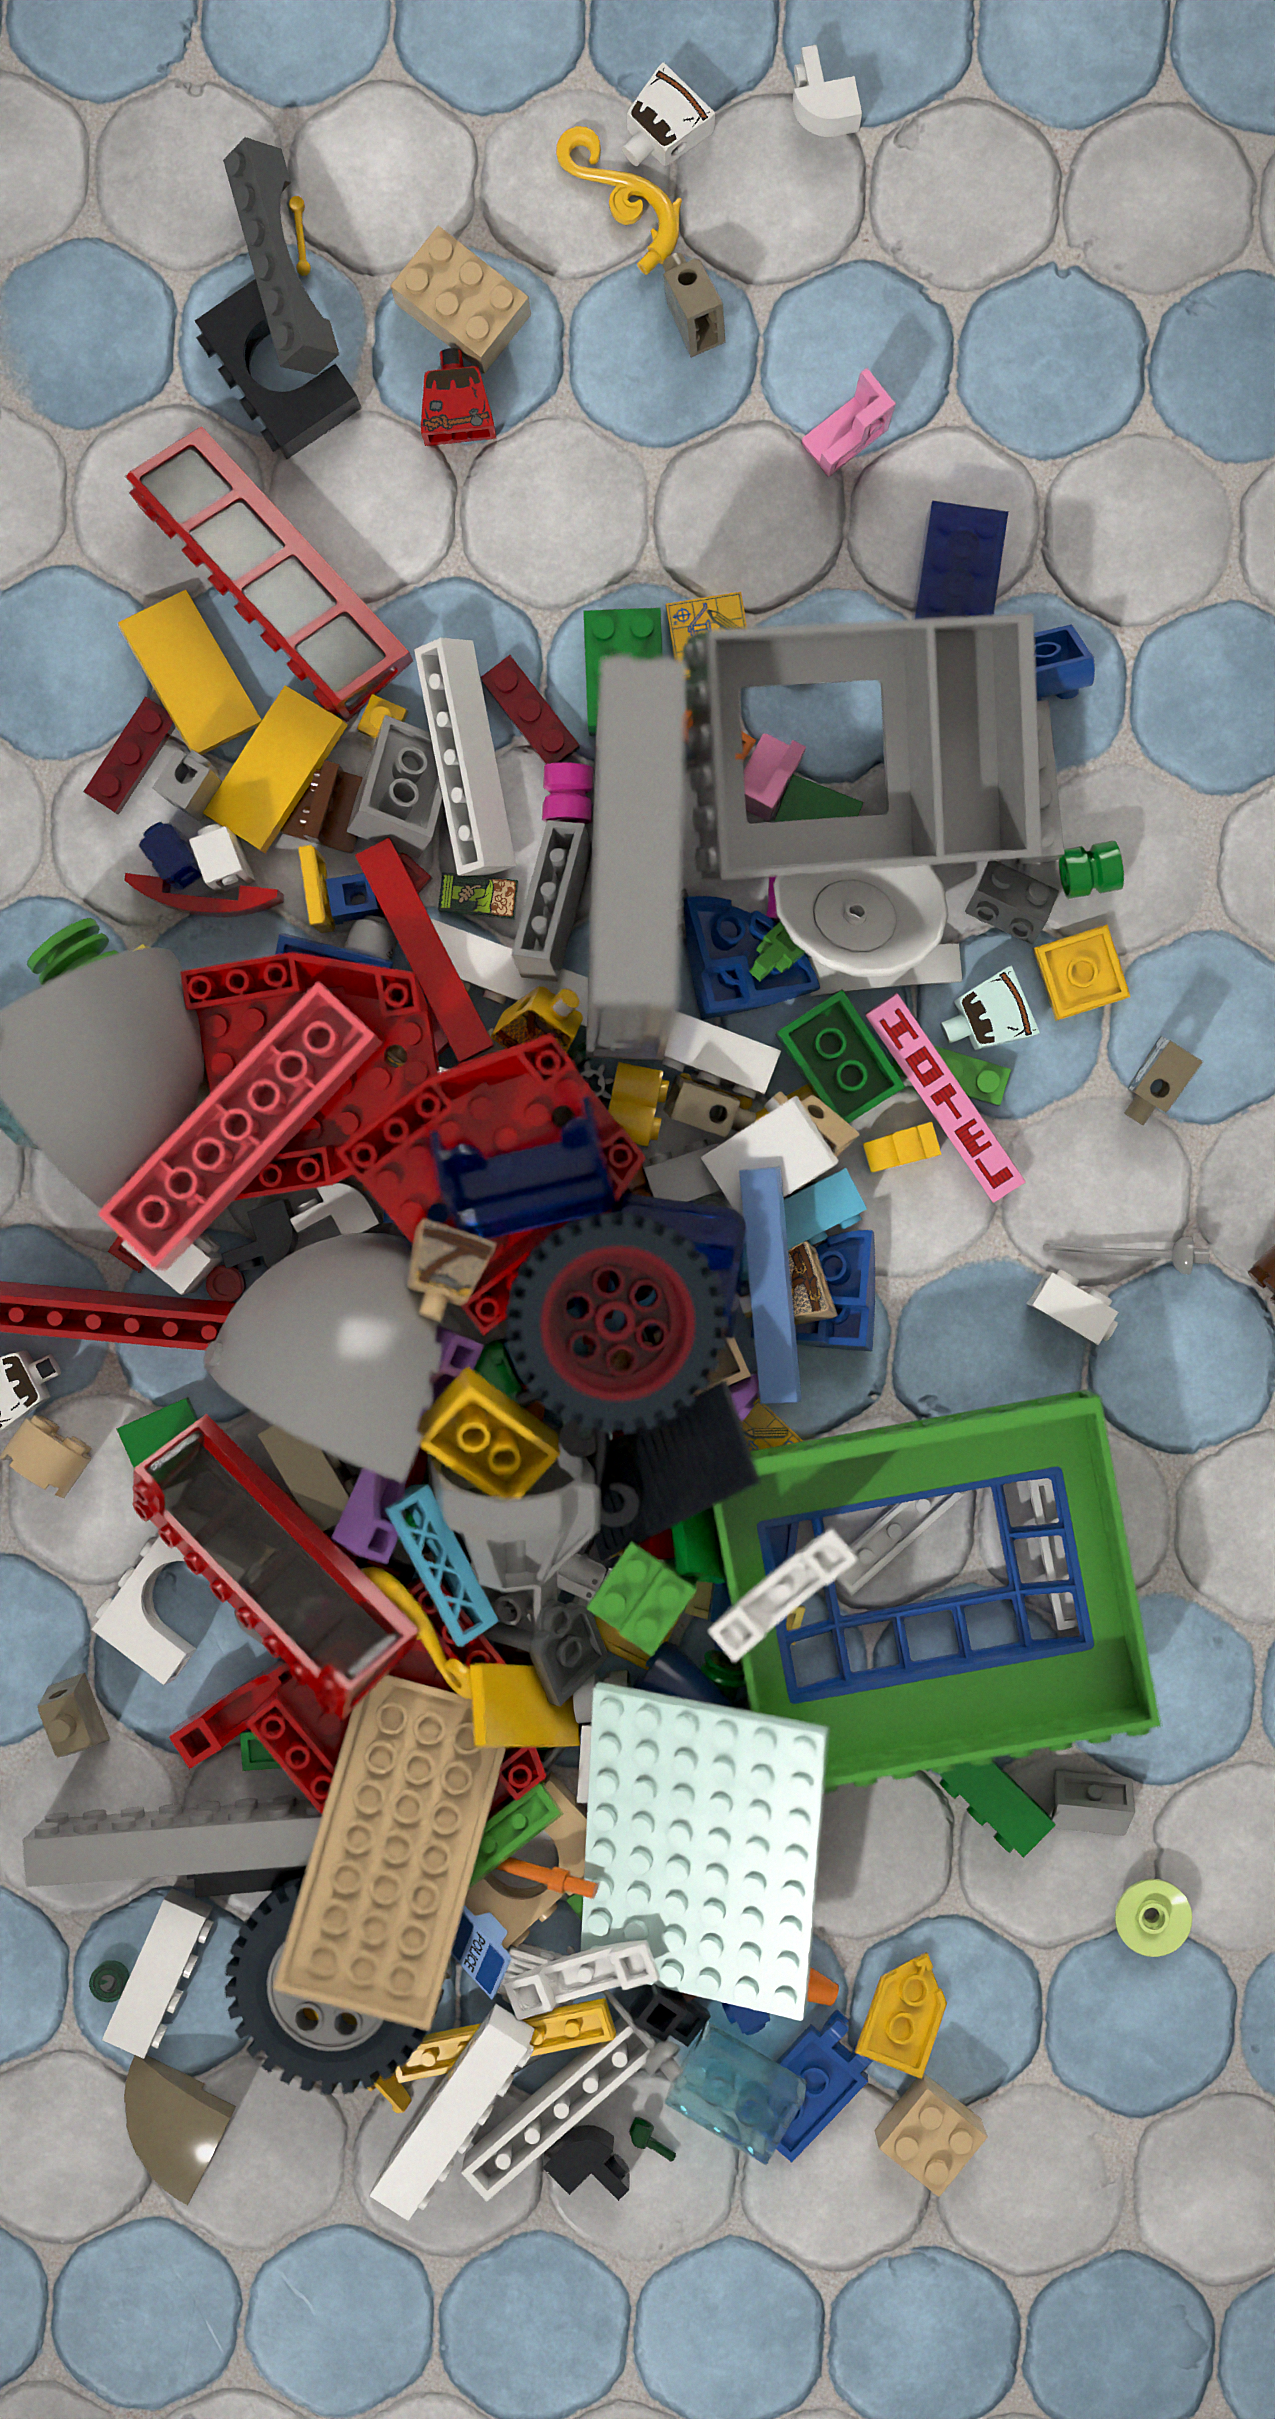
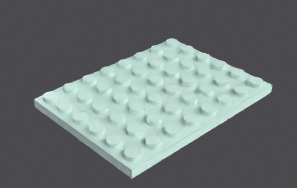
[581,1682,829,2021]

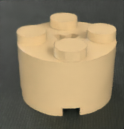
[0,1415,92,1498]

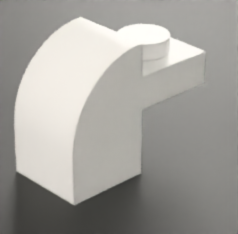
[792,45,862,137]
[290,1183,384,1235]

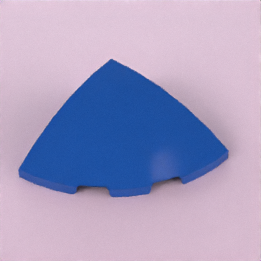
[684,896,820,1020]
[750,1230,875,1352]

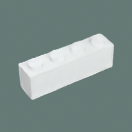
[102,1888,214,2059]

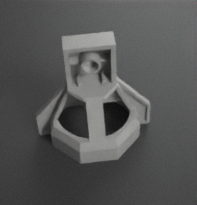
[428,1430,600,1652]

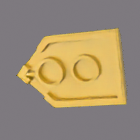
[855,1952,947,2079]

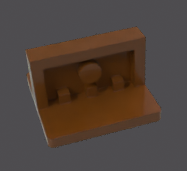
[280,760,363,854]

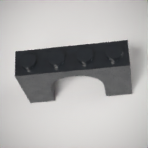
[194,279,362,459]

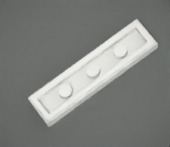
[836,1492,964,1596]

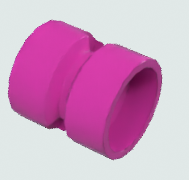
[542,763,593,824]

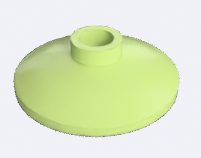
[1115,1879,1192,1957]

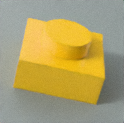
[357,694,409,739]

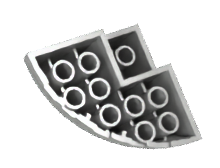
[0,948,204,1209]
[204,1233,443,1482]

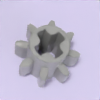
[580,1061,614,1100]

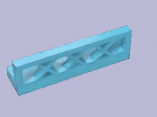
[385,1484,499,1647]

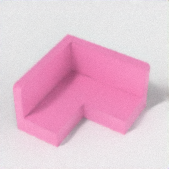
[802,368,896,477]
[744,733,806,822]

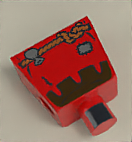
[421,348,497,446]

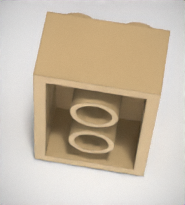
[390,225,531,374]

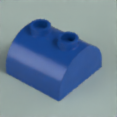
[1034,624,1095,701]

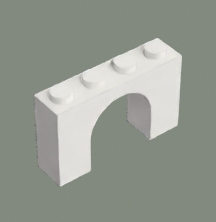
[92,1503,263,1685]

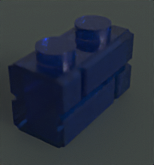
[138,822,202,890]

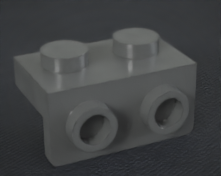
[965,860,1059,944]

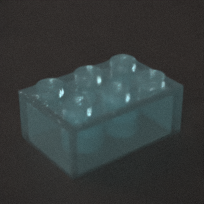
[664,2021,807,2165]

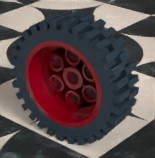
[506,1212,727,1433]

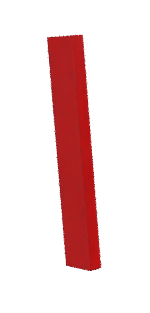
[355,838,494,1063]

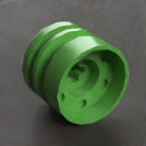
[27,918,119,985]

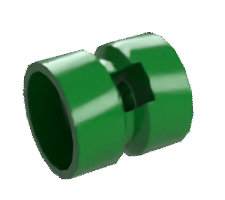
[1059,840,1124,899]

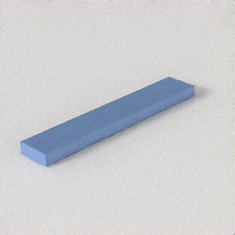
[739,1167,802,1404]

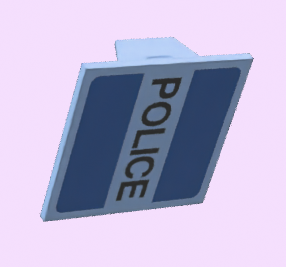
[450,1905,512,2000]

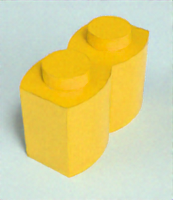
[608,1062,669,1147]

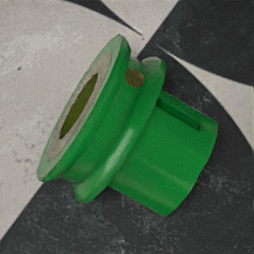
[700,1649,747,1702]

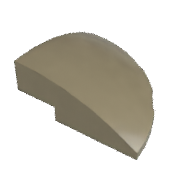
[124,2055,236,2205]

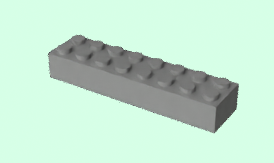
[22,1795,323,1887]

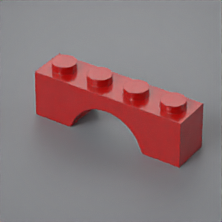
[169,1653,314,1769]

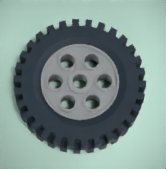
[225,1872,446,2095]

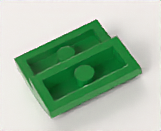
[672,1506,726,1584]

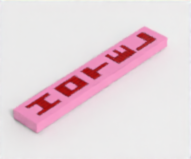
[865,992,1025,1203]

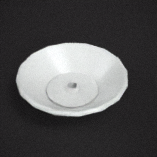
[774,865,949,976]

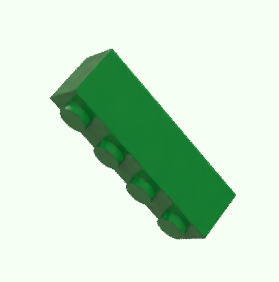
[924,1761,1056,1858]

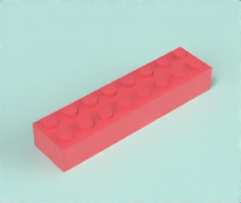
[97,982,383,1271]

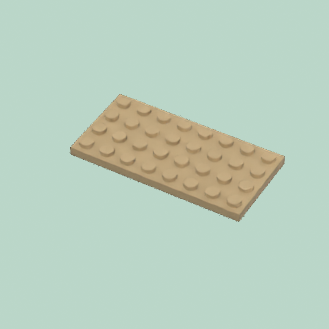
[273,1675,506,2030]

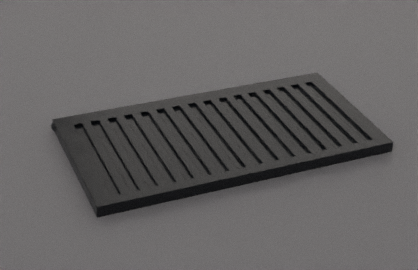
[586,1381,761,1561]

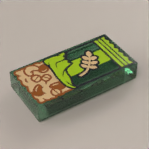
[438,872,519,920]

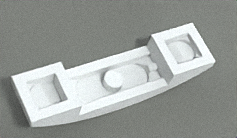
[808,943,962,997]
[708,1528,858,1662]
[504,1940,660,2020]

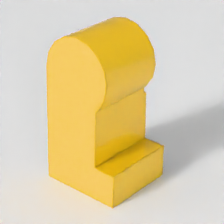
[862,1122,942,1173]

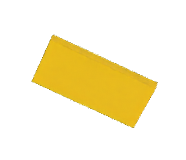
[118,590,262,755]
[203,685,348,853]
[470,1664,581,1747]

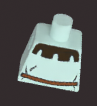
[940,966,1040,1050]

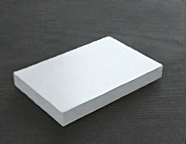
[701,1096,839,1222]

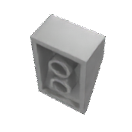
[346,715,443,858]

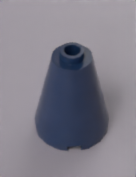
[632,1641,737,1709]

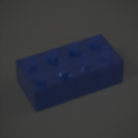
[911,501,1009,620]

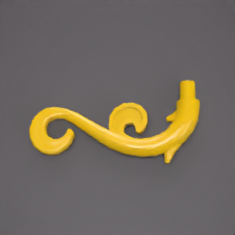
[556,126,682,275]
[361,1567,472,1699]

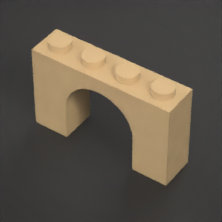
[463,1771,587,1950]

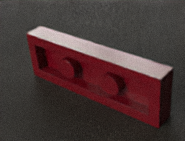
[480,655,580,765]
[83,696,176,815]

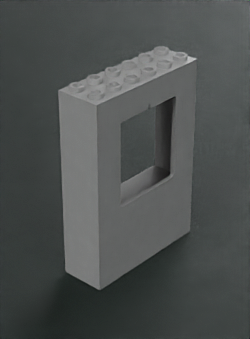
[683,614,1042,880]
[586,654,686,1060]

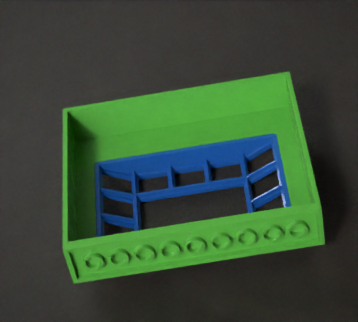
[714,1390,1161,1794]

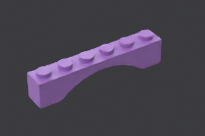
[332,1326,484,1564]

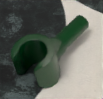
[629,2117,676,2162]

